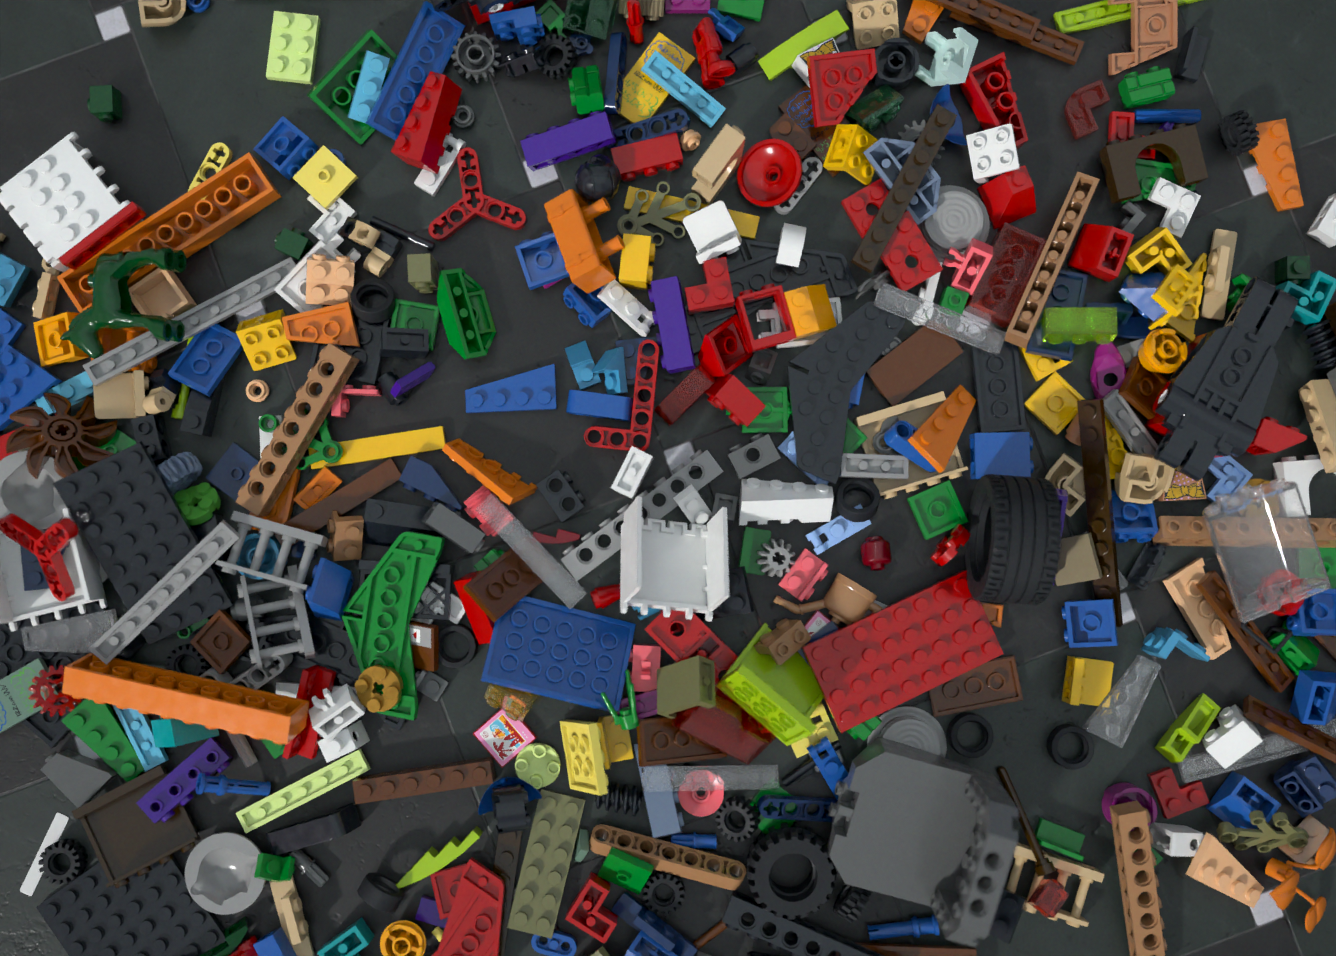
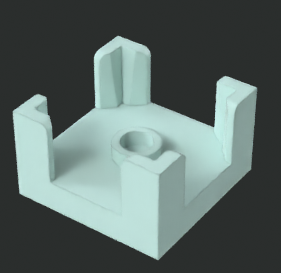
[914,27,978,87]

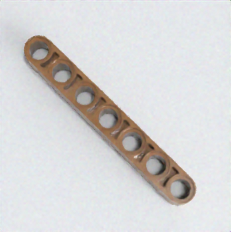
[589,824,746,890]

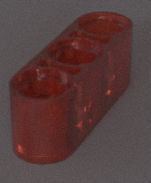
[654,365,716,426]

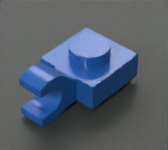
[708,8,745,42]

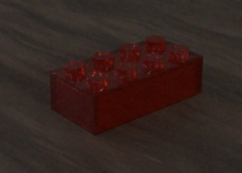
[964,222,1047,328]

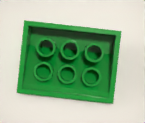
[306,29,397,145]

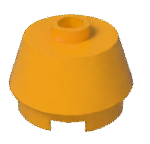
[1138,328,1188,373]
[380,920,426,956]

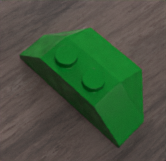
[437,268,496,359]

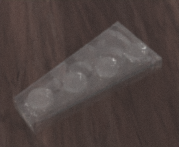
[21,609,124,655]
[1082,655,1161,748]

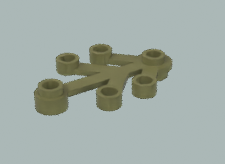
[617,181,701,246]
[1216,810,1309,853]

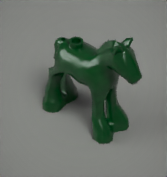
[60,248,186,359]

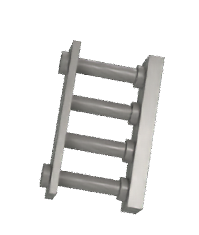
[215,511,328,594]
[237,565,315,670]

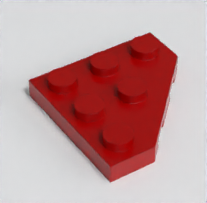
[807,48,877,128]

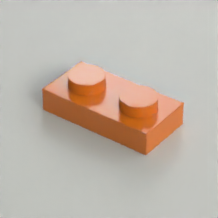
[293,465,342,510]

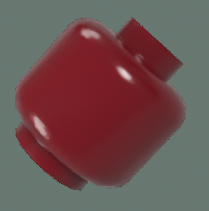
[861,536,892,571]

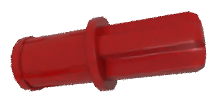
[626,0,644,44]

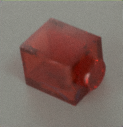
[1027,879,1069,918]

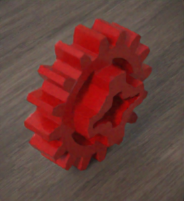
[28,665,81,717]

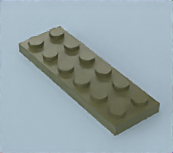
[507,789,586,939]

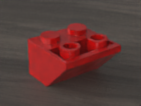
[1067,223,1134,282]
[1245,417,1307,455]

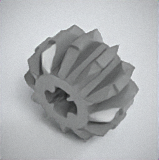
[756,539,795,577]

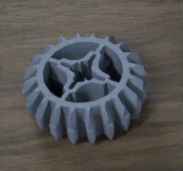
[157,452,203,496]

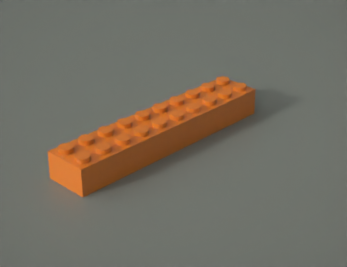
[57,152,282,313]
[62,653,309,745]

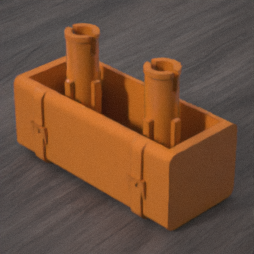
[544,189,625,293]

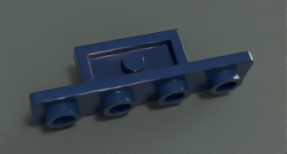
[1077,302,1150,339]
[612,892,698,956]

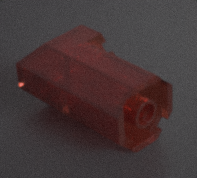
[672,694,775,765]

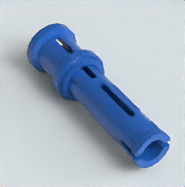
[196,773,271,796]
[867,914,939,941]

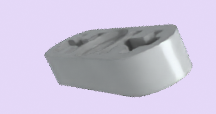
[774,157,823,215]

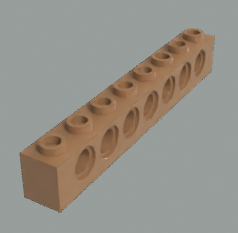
[1004,172,1100,349]
[236,343,359,516]
[1153,516,1336,548]
[1110,801,1167,956]

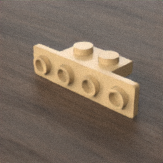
[1200,229,1237,321]
[269,875,314,956]

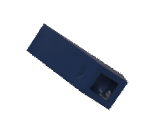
[399,456,465,512]

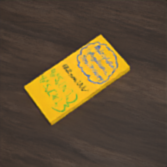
[619,32,695,131]

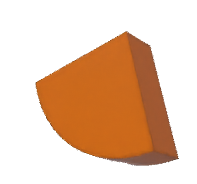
[981,602,1003,628]

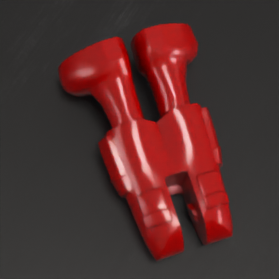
[692,17,736,90]

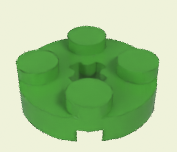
[174,482,221,525]

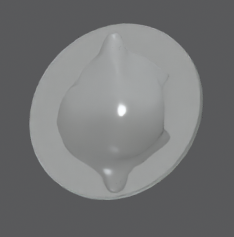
[917,185,990,263]
[0,451,67,530]
[867,706,947,758]
[185,832,266,915]

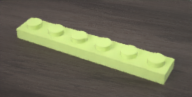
[236,748,371,833]

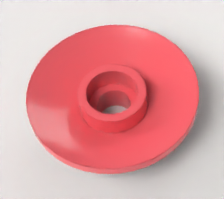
[678,770,724,817]

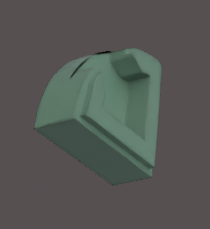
[573,829,589,862]

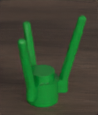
[601,669,640,730]

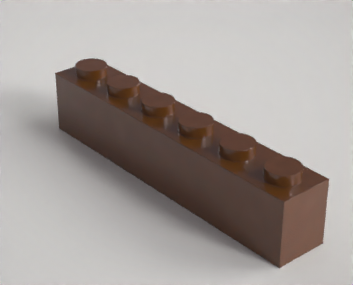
[352,756,497,804]

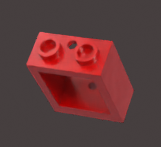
[734,283,797,353]

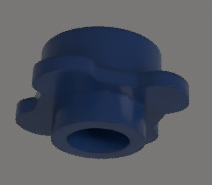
[570,32,593,56]

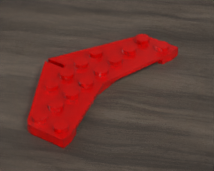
[431,857,505,956]

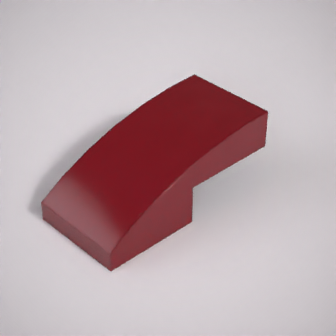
[531,529,582,544]

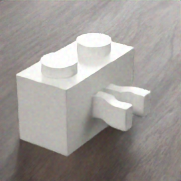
[1306,193,1336,248]
[308,683,365,741]

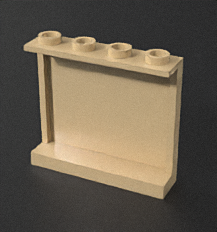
[853,391,968,499]

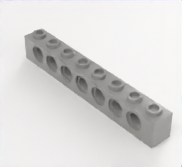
[561,449,724,581]

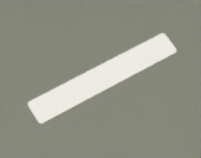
[20,812,69,896]

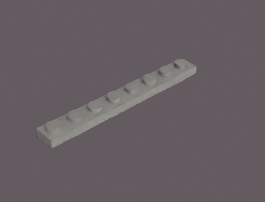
[89,519,241,665]

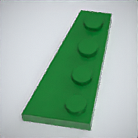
[61,699,144,782]

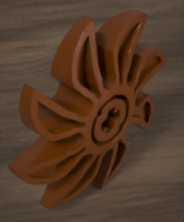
[6,393,117,479]

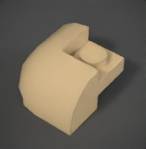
[138,0,186,27]
[1045,453,1086,517]
[1114,453,1175,504]

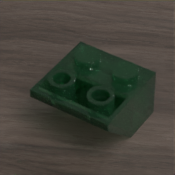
[563,0,618,40]
[845,84,904,134]

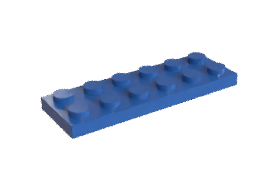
[365,1,465,141]

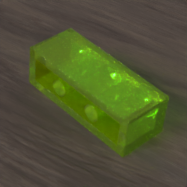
[1042,307,1118,344]

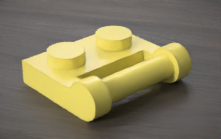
[791,702,839,758]

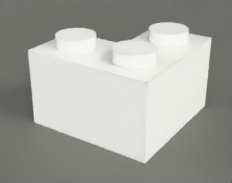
[1202,704,1263,769]

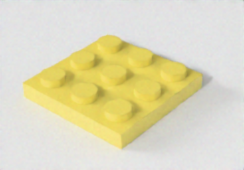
[560,719,608,796]

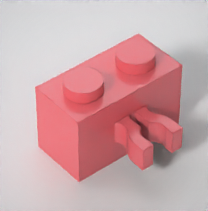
[943,238,993,295]
[628,643,661,692]

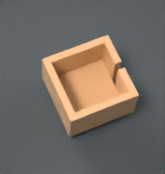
[129,268,197,319]

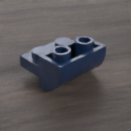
[1273,753,1336,818]

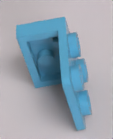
[1141,627,1211,662]

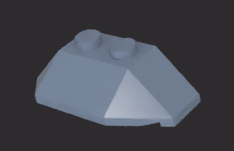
[863,138,941,225]

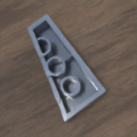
[634,744,685,838]

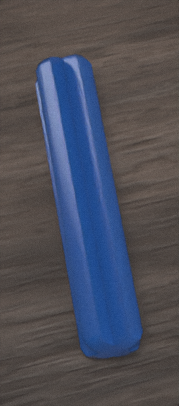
[1133,109,1201,123]

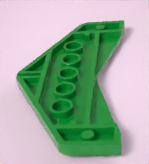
[342,531,445,721]

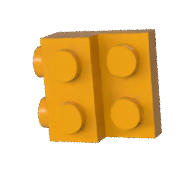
[33,312,89,367]

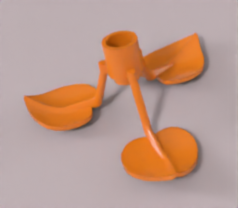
[1265,827,1336,933]

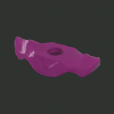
[1090,341,1127,399]

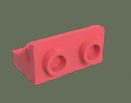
[778,548,828,602]

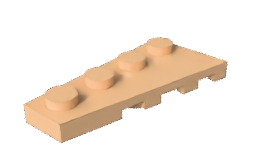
[1186,832,1264,908]

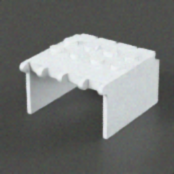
[0,132,144,272]
[620,496,729,622]
[0,508,108,632]

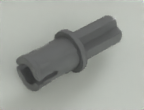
[288,849,329,887]

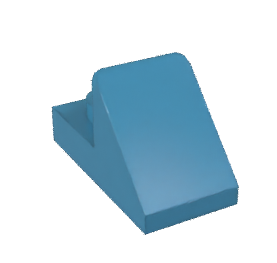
[564,340,602,390]
[591,347,628,395]

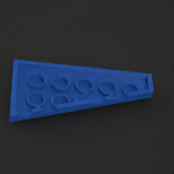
[0,345,62,431]

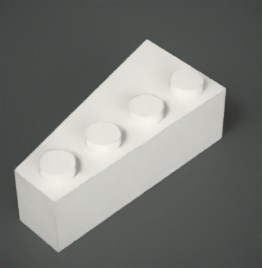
[739,478,834,525]

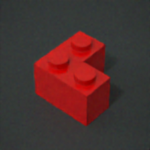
[685,257,734,315]
[705,374,766,427]
[565,872,618,944]

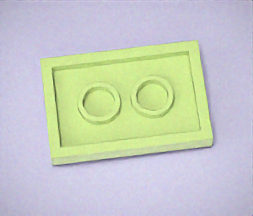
[266,11,321,84]

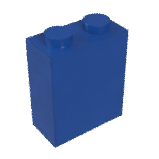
[969,432,1034,479]

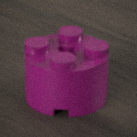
[1102,782,1157,832]

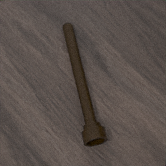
[997,766,1056,877]

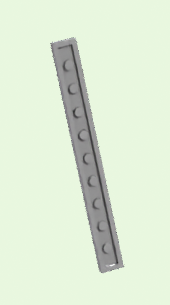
[82,257,296,387]

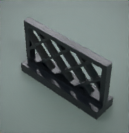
[357,560,455,620]

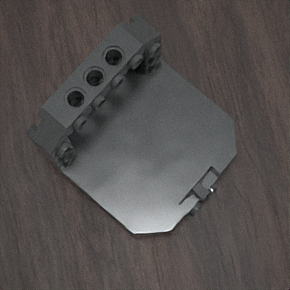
[827,737,1019,947]

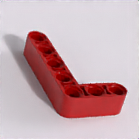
[584,339,659,451]

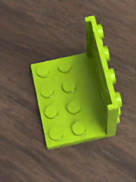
[716,623,824,746]

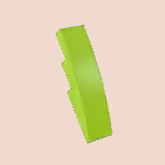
[758,10,849,81]
[396,826,483,888]

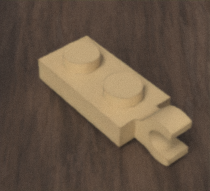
[32,258,60,320]

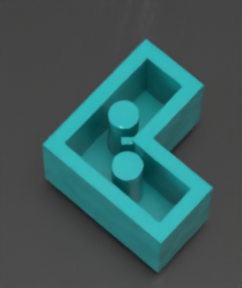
[1275,271,1336,325]
[151,715,219,748]
[317,917,375,956]

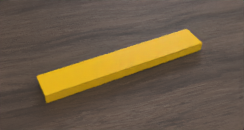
[624,186,760,240]
[308,426,446,470]

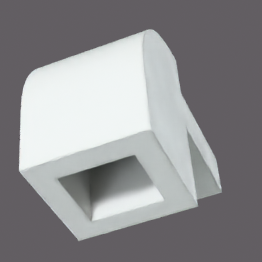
[776,223,806,267]

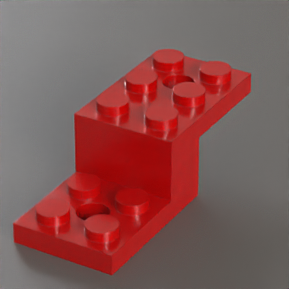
[841,178,943,294]
[644,610,738,709]

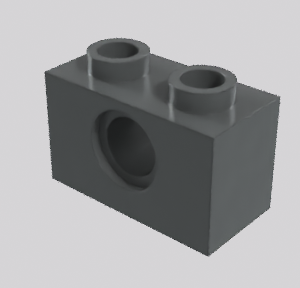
[727,433,781,480]

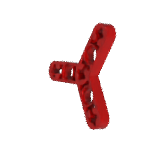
[428,147,527,242]
[0,513,78,601]

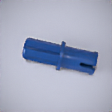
[671,832,717,849]

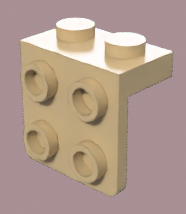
[846,0,900,49]
[93,370,149,419]

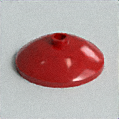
[737,139,803,207]

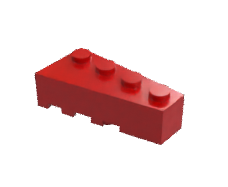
[959,52,1028,150]
[391,71,462,174]

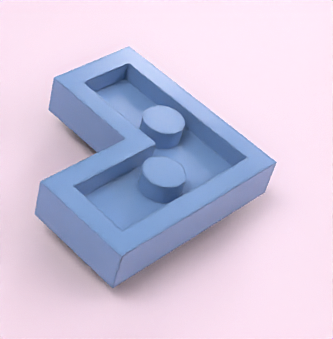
[1206,456,1253,510]

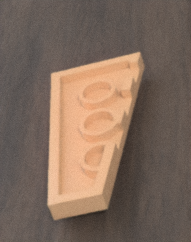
[1163,558,1232,660]

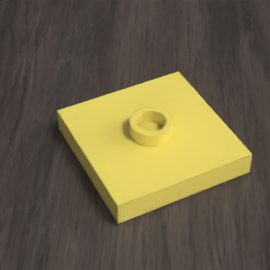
[292,145,358,210]

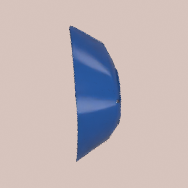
[930,84,968,145]
[478,777,542,815]

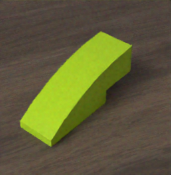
[1155,693,1221,763]

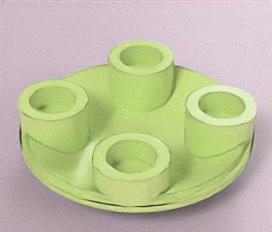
[515,743,561,789]

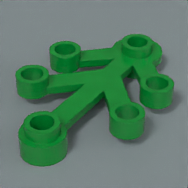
[258,407,343,470]

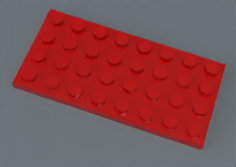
[801,570,1004,733]

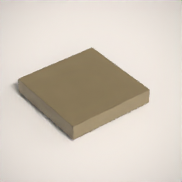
[1055,532,1103,586]

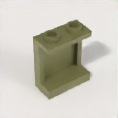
[657,655,716,719]

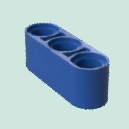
[566,390,633,421]
[884,420,951,472]

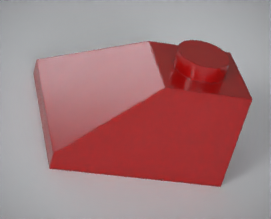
[977,165,1036,230]
[698,314,753,377]

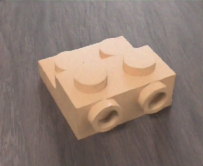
[305,254,355,307]

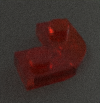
[1065,80,1110,140]

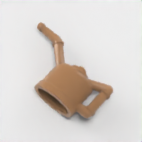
[773,573,883,625]

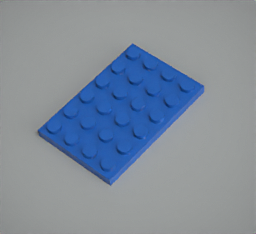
[480,596,636,713]

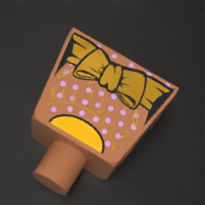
[1155,468,1207,502]

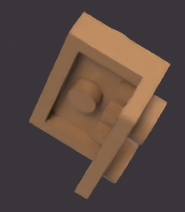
[326,511,364,561]
[754,619,811,665]
[1278,815,1330,870]

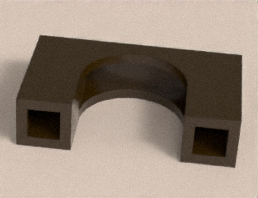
[1099,123,1209,204]

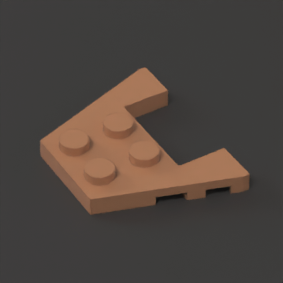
[1108,0,1178,75]

